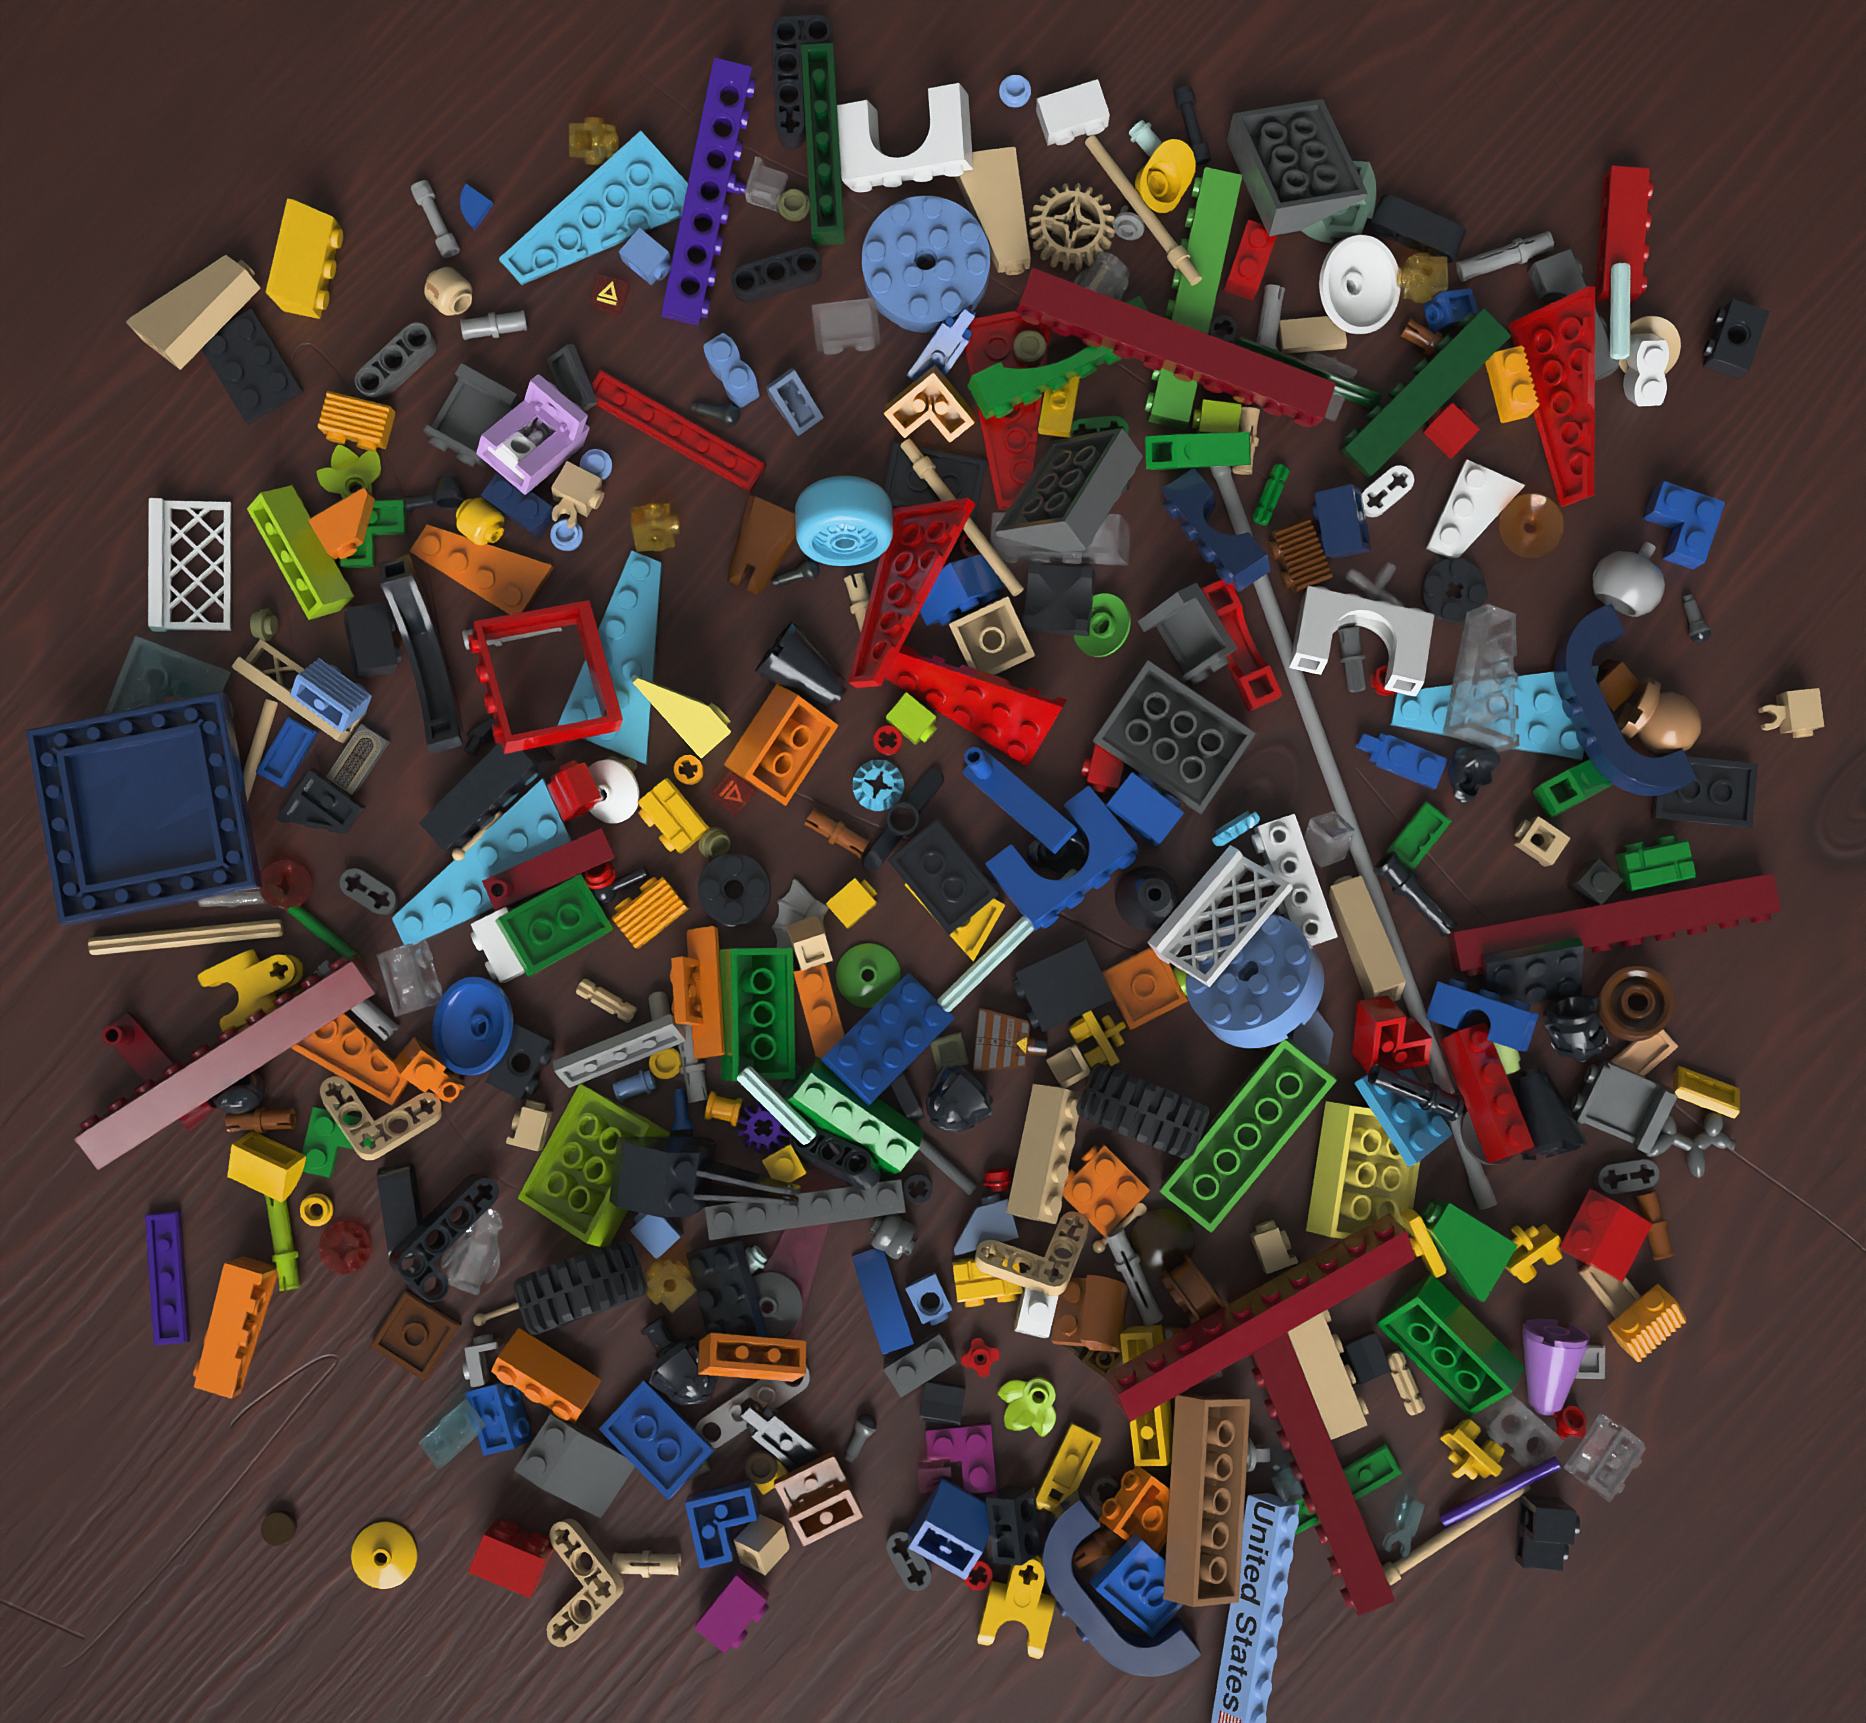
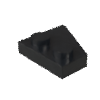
[276,768,366,834]

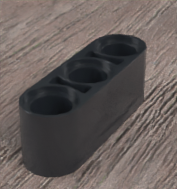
[1369,195,1467,263]
[730,247,822,303]
[790,1125,881,1190]
[377,1163,423,1260]

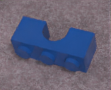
[1426,978,1539,1052]

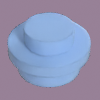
[999,75,1031,108]
[580,449,612,480]
[550,519,583,551]

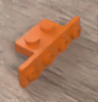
[670,926,725,1059]

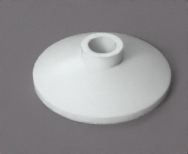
[589,759,640,823]

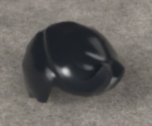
[1448,746,1500,803]
[1027,831,1088,874]
[212,1070,265,1114]

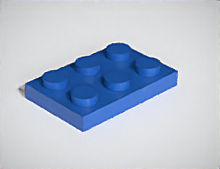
[599,1380,716,1500]
[1089,1533,1183,1638]

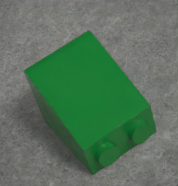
[1420,1198,1518,1302]

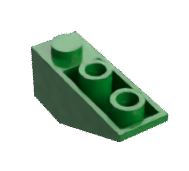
[1145,432,1251,470]
[1532,759,1614,819]

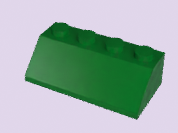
[719,948,795,1081]
[784,1056,924,1179]
[1376,1274,1525,1417]

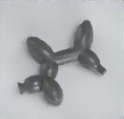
[1643,1111,1737,1178]

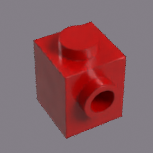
[1424,403,1480,459]
[1081,744,1124,795]

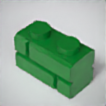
[1616,835,1696,892]

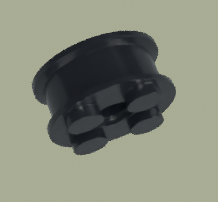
[698,853,771,927]

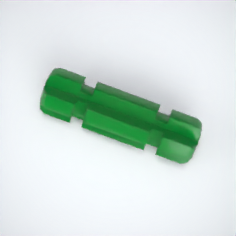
[1252,463,1290,526]

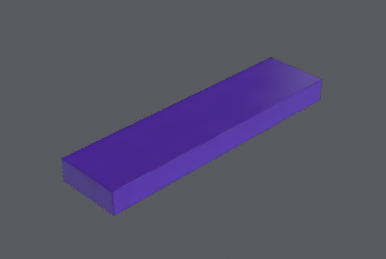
[145,1210,190,1346]

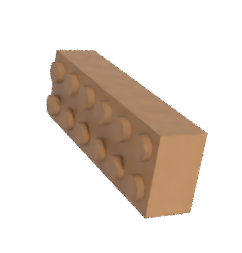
[1163,1394,1250,1607]

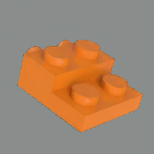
[1062,1144,1150,1237]
[1099,1466,1170,1553]

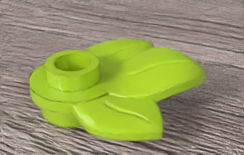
[316,444,381,499]
[998,1377,1057,1437]

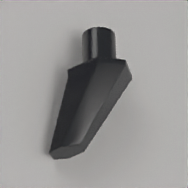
[464,715,496,756]

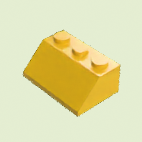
[266,198,343,319]

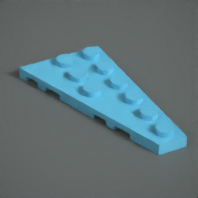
[499,131,688,285]
[558,551,663,765]
[1389,666,1599,761]
[392,778,572,948]

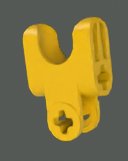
[197,949,304,1032]
[977,1555,1055,1659]

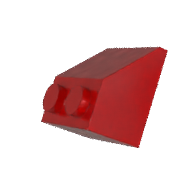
[1560,1189,1653,1283]

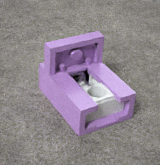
[476,374,590,495]

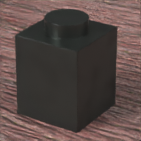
[1567,859,1623,906]

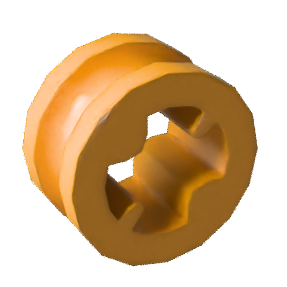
[674,755,704,785]

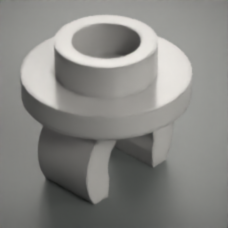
[1113,205,1145,240]
[1246,1438,1270,1472]

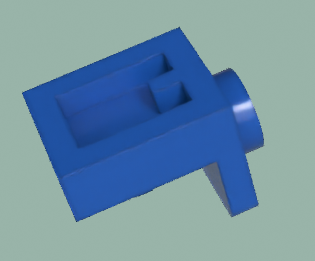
[1423,288,1478,333]

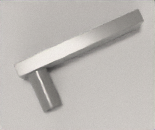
[553,992,686,1088]

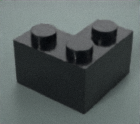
[1515,1494,1580,1571]

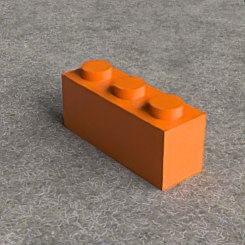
[794,964,846,1059]
[491,1327,602,1424]
[698,1333,806,1382]

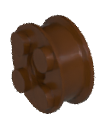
[1597,966,1676,1041]
[1160,1254,1225,1324]

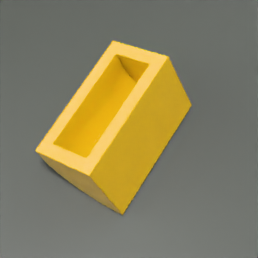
[227,1131,306,1202]

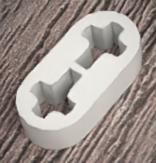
[1362,465,1414,517]

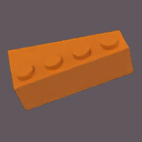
[193,1256,278,1399]

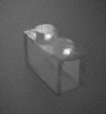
[812,298,881,354]

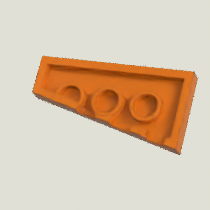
[410,525,554,615]
[290,1013,409,1106]

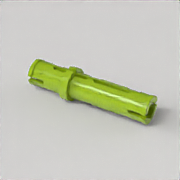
[264,1194,301,1291]

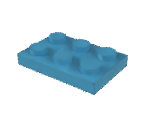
[1354,1068,1453,1167]

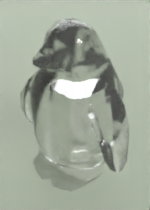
[1074,251,1129,301]
[440,1209,503,1295]

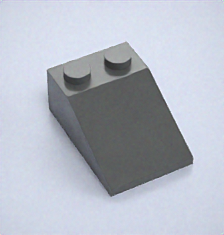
[514,1412,635,1518]

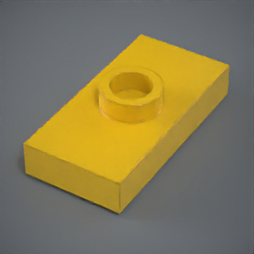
[1038,376,1080,438]
[1673,1066,1740,1119]
[1400,1208,1446,1278]

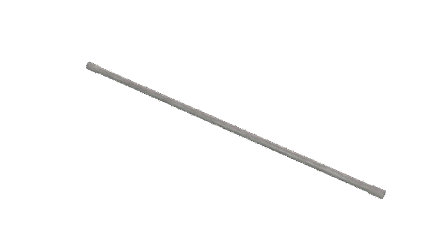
[1210,466,1497,1210]

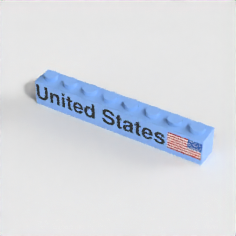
[1211,1493,1300,1723]

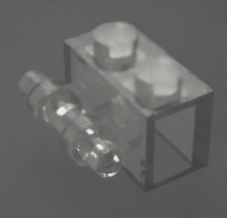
[1564,1414,1646,1502]

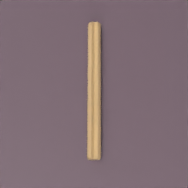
[88,919,284,955]

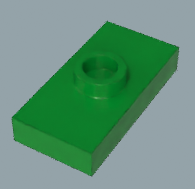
[1385,801,1452,871]

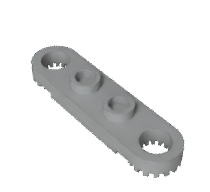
[695,1364,810,1448]

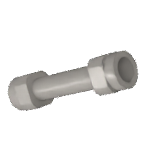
[411,180,460,258]

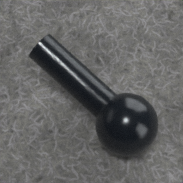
[591,866,650,904]

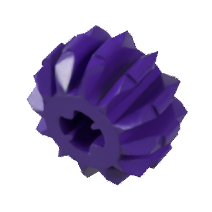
[737,1100,791,1155]

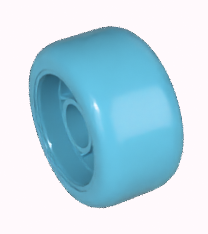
[795,476,893,566]

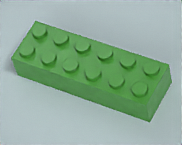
[1159,1035,1337,1233]

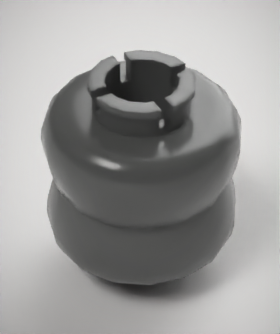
[869,1214,919,1260]

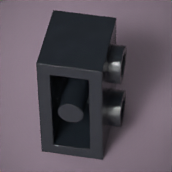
[343,603,402,679]

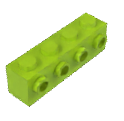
[247,485,354,620]

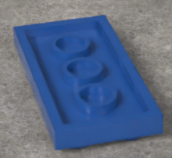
[821,973,955,1106]

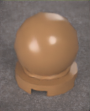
[1617,676,1702,756]

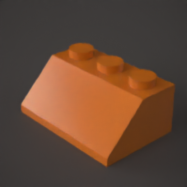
[724,684,839,806]

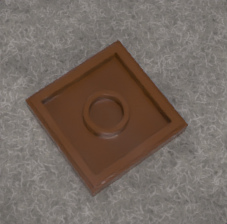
[370,1289,462,1381]

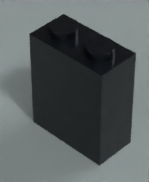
[1012,940,1114,1032]

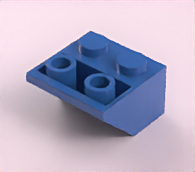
[908,1477,990,1580]

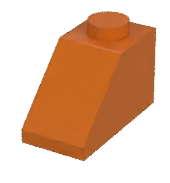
[308,487,375,559]

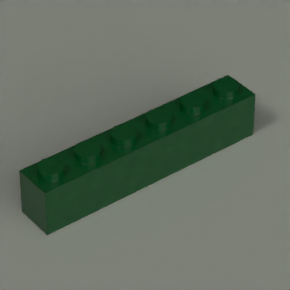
[801,43,845,246]
[1340,308,1511,478]

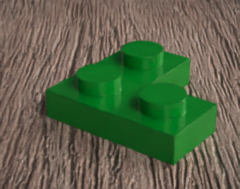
[340,500,407,568]
[302,1106,376,1178]

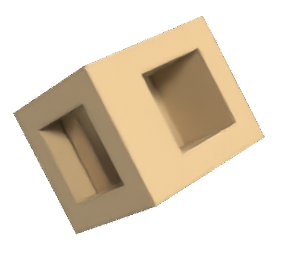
[1514,816,1571,867]
[506,1100,553,1151]
[1249,1220,1298,1274]

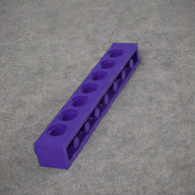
[661,57,756,326]

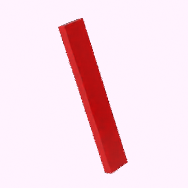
[591,369,766,493]

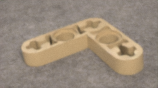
[320,1076,442,1160]
[975,1211,1089,1296]
[546,1519,624,1647]

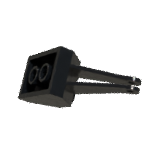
[609,1137,801,1217]

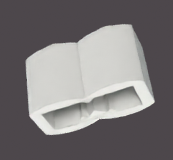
[1623,333,1669,406]

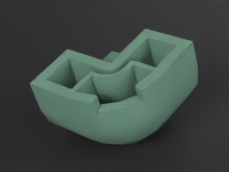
[1300,161,1376,244]

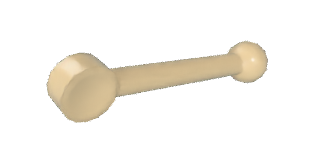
[452,811,504,861]
[1092,1203,1147,1253]
[473,1302,519,1326]

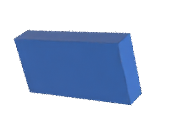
[256,716,319,789]

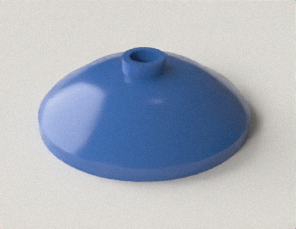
[432,977,513,1075]

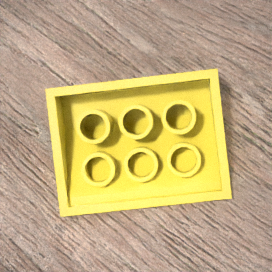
[629,674,731,759]
[1306,1101,1420,1239]

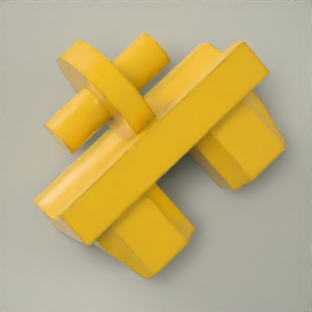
[1068,1010,1126,1069]
[1505,1224,1563,1283]
[1440,1419,1505,1480]

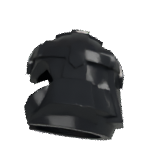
[1542,995,1608,1062]
[925,1065,994,1133]
[649,1335,719,1405]

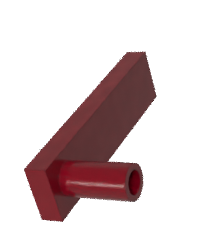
[482,828,616,911]
[102,1012,216,1130]

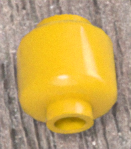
[456,497,505,546]

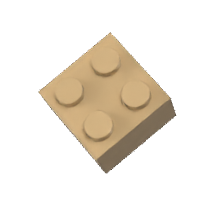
[949,597,1036,675]

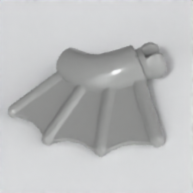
[771,879,829,948]

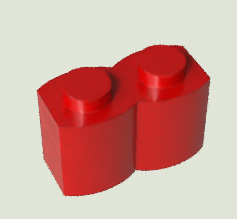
[547,760,602,822]

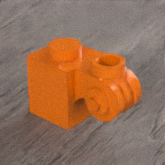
[393,1037,465,1103]

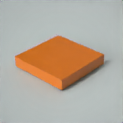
[1102,947,1188,1030]

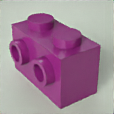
[694,1568,769,1654]

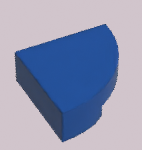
[460,184,494,231]

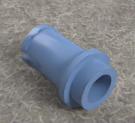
[612,1069,656,1102]

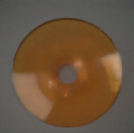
[1499,494,1564,558]

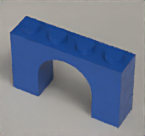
[985,786,1138,931]

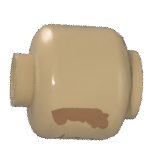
[424,267,473,316]

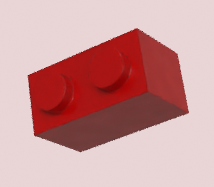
[1223,220,1277,301]

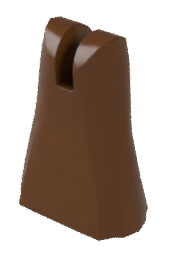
[727,495,796,595]

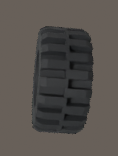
[1076,1062,1210,1160]
[513,1241,648,1335]

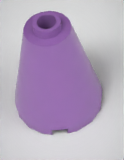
[1522,1318,1590,1415]

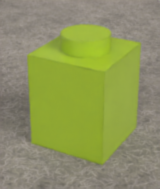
[1192,400,1242,434]
[886,692,937,745]

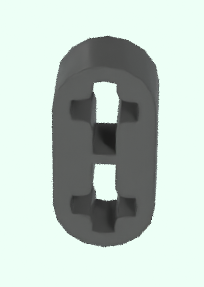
[340,868,399,915]
[1594,1158,1659,1194]
[886,1528,932,1591]

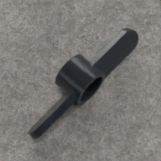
[862,769,944,871]

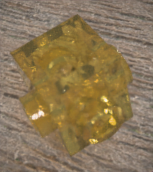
[569,117,619,165]
[1397,253,1448,303]
[631,503,680,552]
[645,1257,697,1313]

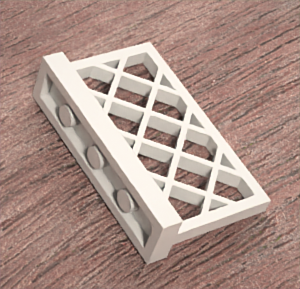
[148,498,232,632]
[1147,845,1293,987]

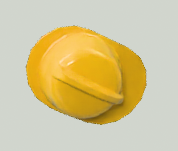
[1135,139,1196,213]

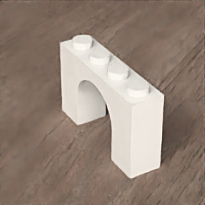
[837,83,973,192]
[1289,586,1434,696]

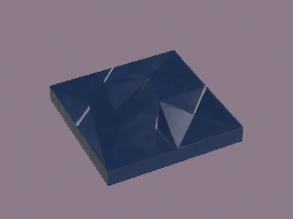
[26,692,263,926]

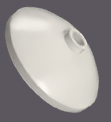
[1319,235,1401,334]

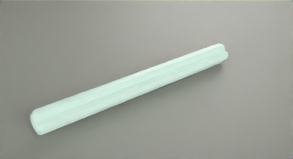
[937,869,1078,1012]

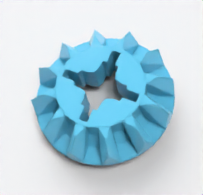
[852,760,904,811]
[1212,811,1260,846]

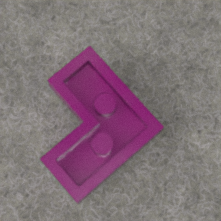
[925,1423,997,1494]

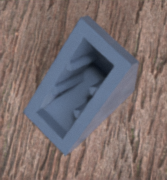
[766,368,824,436]

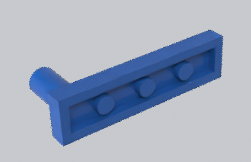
[962,747,1077,854]

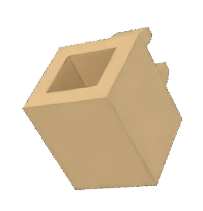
[551,461,605,529]
[1758,688,1824,738]

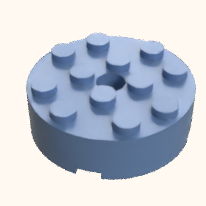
[862,196,990,333]
[1186,913,1324,1048]

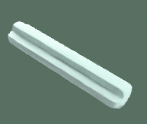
[1610,263,1631,359]
[737,1066,817,1145]

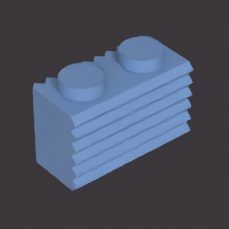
[290,658,372,732]

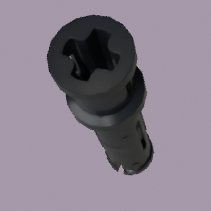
[1373,851,1457,937]
[1368,1064,1465,1122]

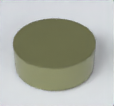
[1013,330,1046,364]

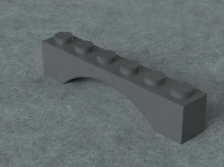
[705,1177,906,1240]

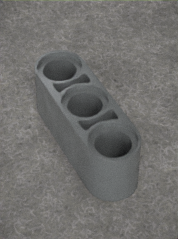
[355,322,437,403]

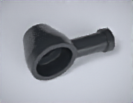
[404,475,466,512]

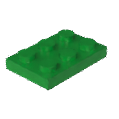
[495,874,613,977]

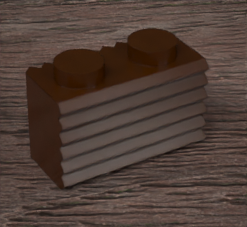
[1267,517,1333,595]

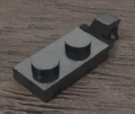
[740,1397,821,1470]

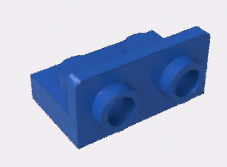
[465,1381,533,1456]

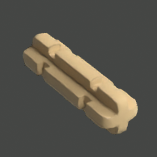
[576,979,637,1023]
[1386,1350,1425,1415]

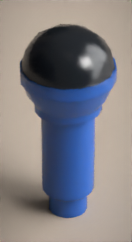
[671,1089,694,1137]

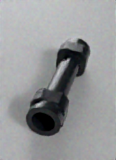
[1173,86,1211,166]

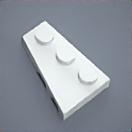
[1426,459,1525,559]

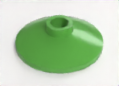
[1074,593,1131,657]
[836,943,901,1008]

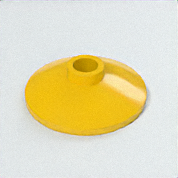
[351,1521,418,1589]

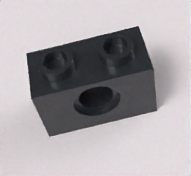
[1702,299,1770,379]
[485,1023,555,1100]

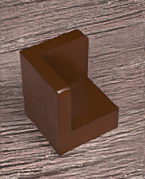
[1597,659,1641,712]

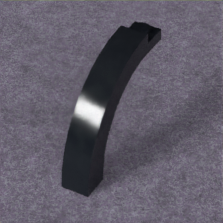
[378,554,464,754]

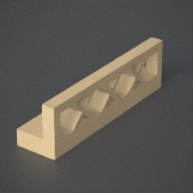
[232,639,367,744]

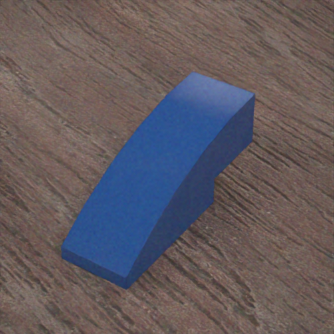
[852,1248,914,1355]

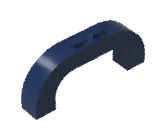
[1554,604,1697,796]
[1042,1489,1202,1676]

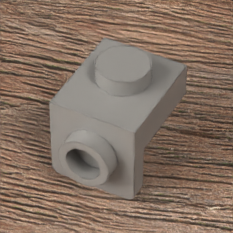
[462,1334,503,1387]

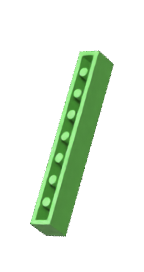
[1145,167,1242,430]

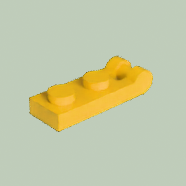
[1035,1422,1102,1513]

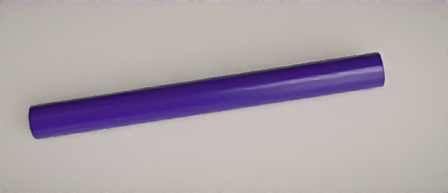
[1439,1456,1562,1527]

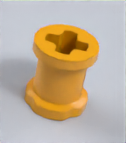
[704,1091,743,1127]

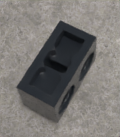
[986,1485,1042,1566]

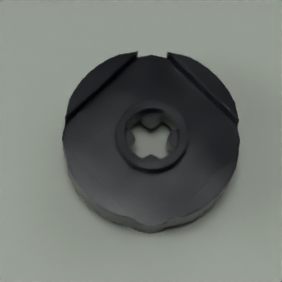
[1421,558,1488,624]

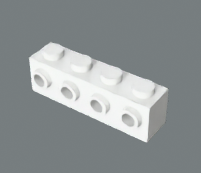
[1251,814,1338,946]

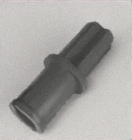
[1338,627,1366,693]

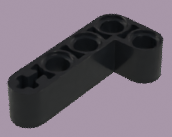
[771,15,833,150]
[389,1174,499,1302]

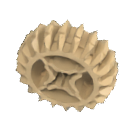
[1029,183,1115,271]

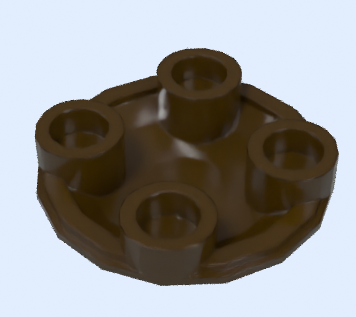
[1131,1208,1195,1273]

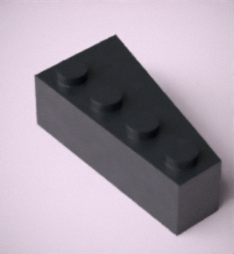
[419,731,556,851]

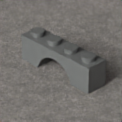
[1527,249,1619,381]

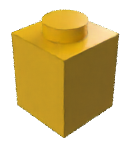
[826,878,877,929]
[762,1143,809,1183]

